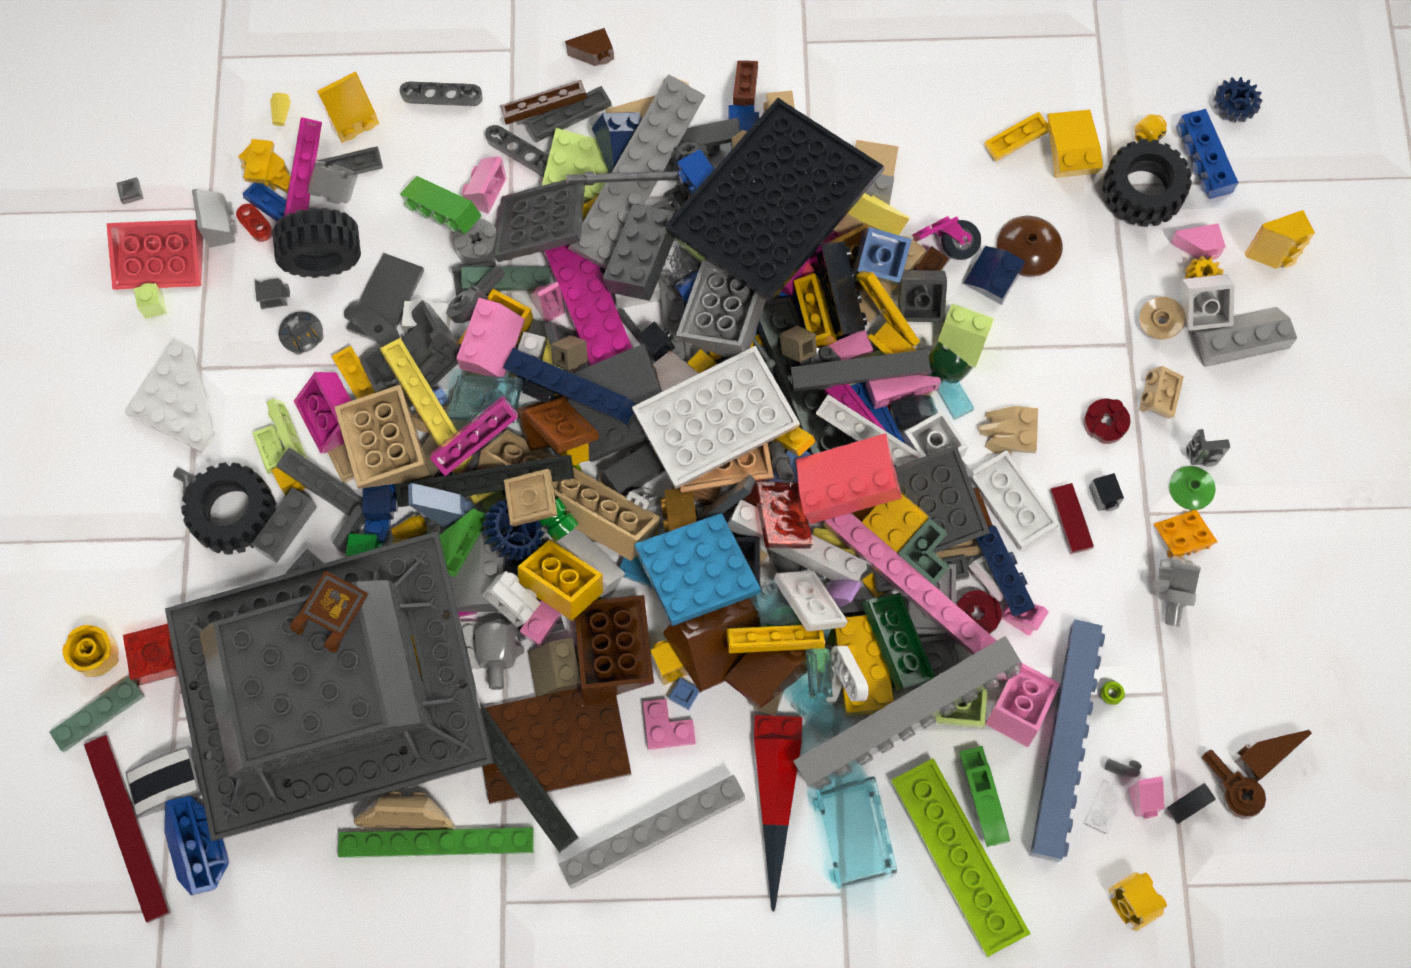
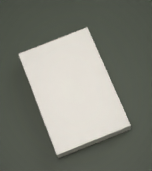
[773,570,848,631]

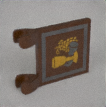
[290,571,369,653]

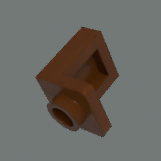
[914,246,950,271]

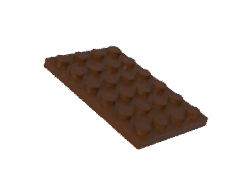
[483,688,632,805]

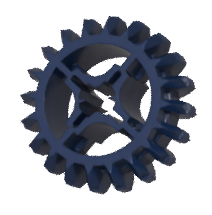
[481,499,545,561]

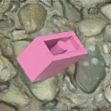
[1171,223,1226,260]
[1128,776,1164,819]

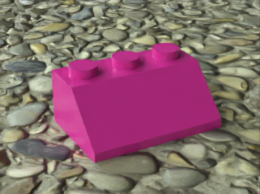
[293,372,351,454]

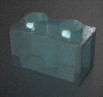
[790,683,843,738]

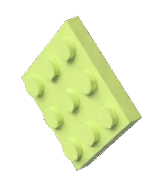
[542,128,609,201]

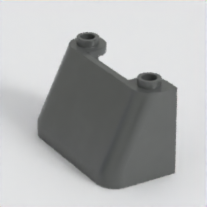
[360,300,461,408]

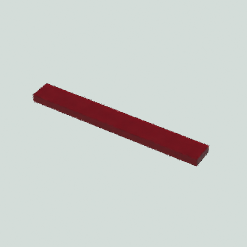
[83,735,171,923]

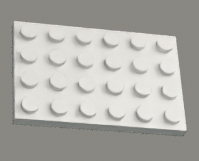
[632,346,800,489]

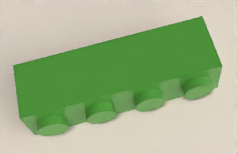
[400,176,482,235]

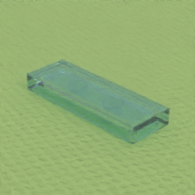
[927,371,974,420]

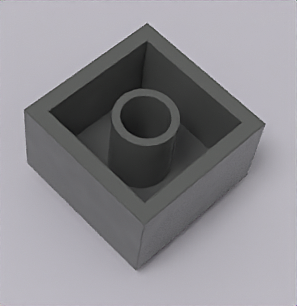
[898,270,947,323]

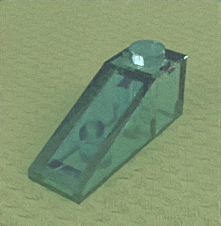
[759,598,831,641]

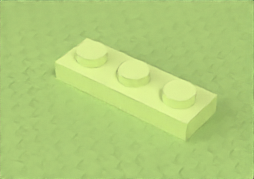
[266,398,308,460]

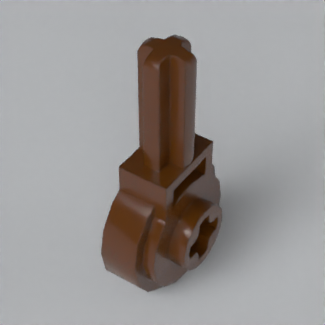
[1201,749,1266,819]

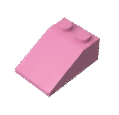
[985,663,1060,747]

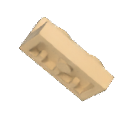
[1139,366,1184,419]

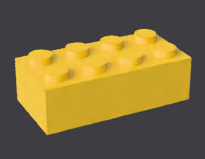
[833,615,894,717]

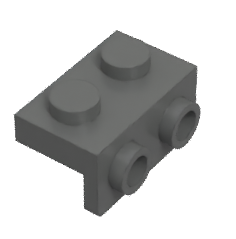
[1186,429,1231,467]

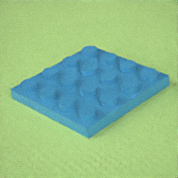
[634,513,761,626]

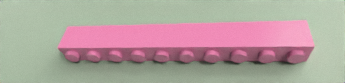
[823,513,1007,682]

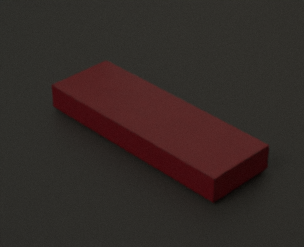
[1049,483,1094,554]

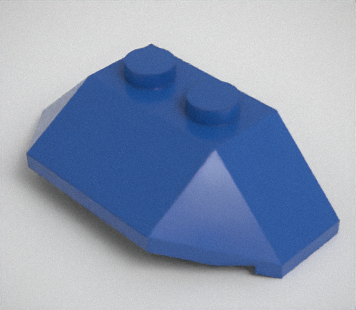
[164,796,230,896]

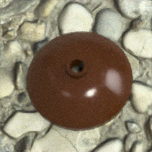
[996,215,1063,277]

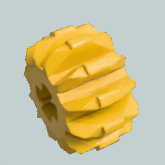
[1185,255,1224,279]

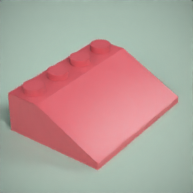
[106,219,203,290]
[796,433,902,524]

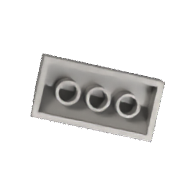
[1192,307,1297,367]

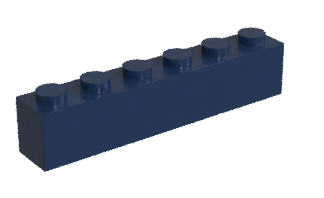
[503,348,637,425]

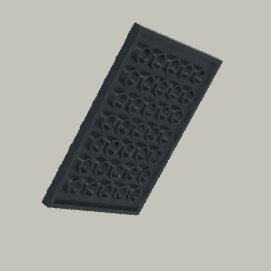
[664,98,884,303]

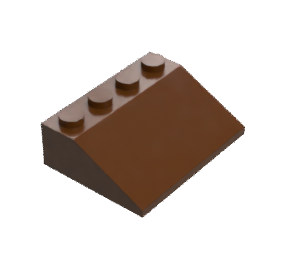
[575,595,654,701]
[662,598,762,693]

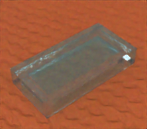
[806,649,833,698]

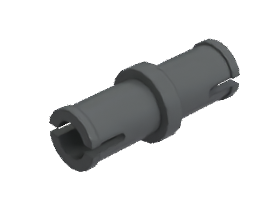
[768,442,795,483]

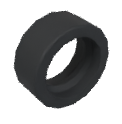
[1166,783,1216,824]

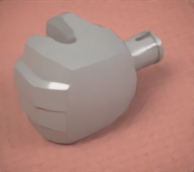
[1154,556,1201,627]
[475,618,524,690]

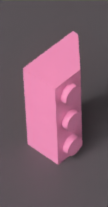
[456,298,525,381]

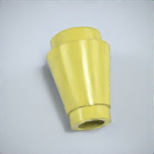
[270,92,291,126]

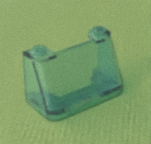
[812,776,897,890]

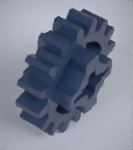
[1213,77,1263,123]

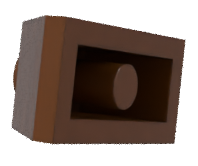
[565,27,615,66]

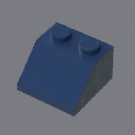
[963,246,1025,305]

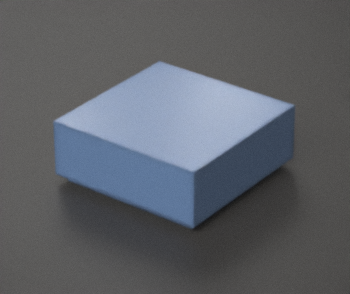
[668,678,700,711]

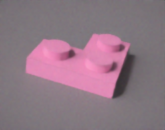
[643,699,696,750]

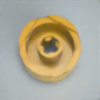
[62,625,119,677]
[1108,872,1168,931]

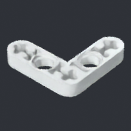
[818,646,868,703]

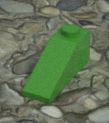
[440,508,486,577]

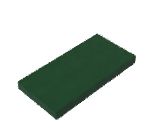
[861,593,935,692]

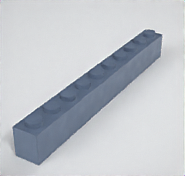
[1030,619,1105,863]

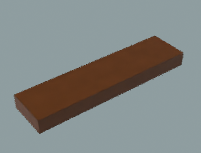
[500,80,588,125]

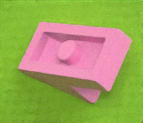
[1001,604,1049,636]

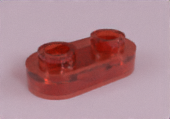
[236,204,273,242]

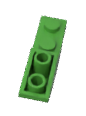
[959,745,1010,848]

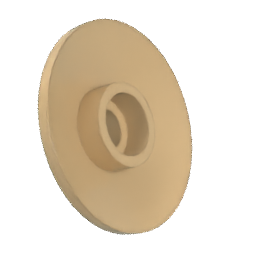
[1139,297,1185,340]

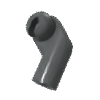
[173,467,197,494]
[1105,759,1142,777]

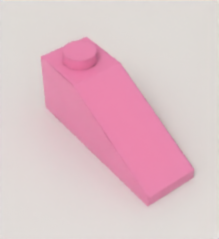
[531,282,565,322]
[865,375,941,409]
[519,601,562,647]

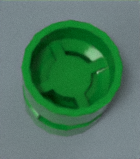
[538,497,579,542]

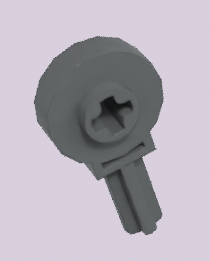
[446,265,505,323]

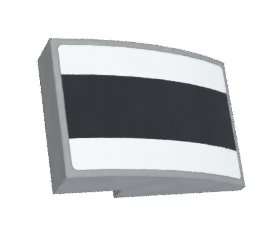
[125,745,202,819]

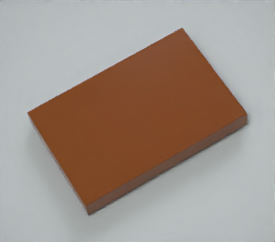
[523,397,599,454]

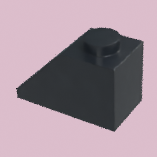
[890,395,938,431]

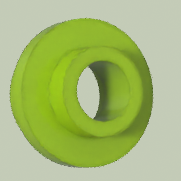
[1100,681,1125,705]

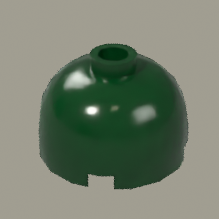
[928,341,973,384]

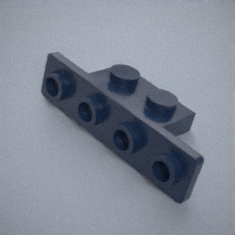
[975,525,1035,617]

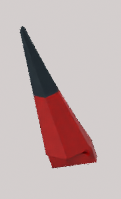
[754,715,802,912]

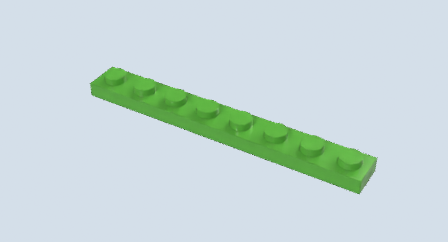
[338,828,534,858]

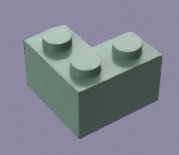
[898,517,950,585]

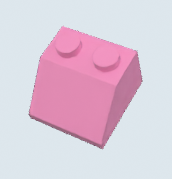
[462,156,507,214]

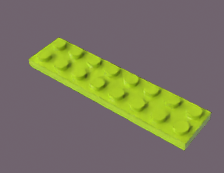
[890,758,1031,958]

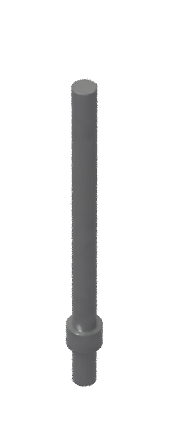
[566,171,679,185]

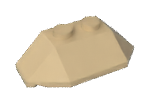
[354,792,455,830]

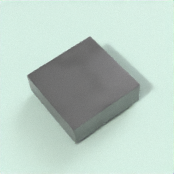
[116,177,144,205]

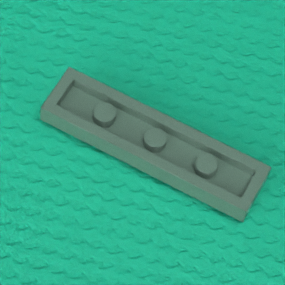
[461,266,551,291]
[49,676,145,752]

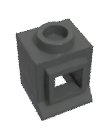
[255,278,290,309]

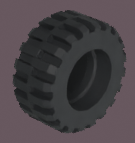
[1102,139,1192,227]
[272,208,361,278]
[181,462,276,555]

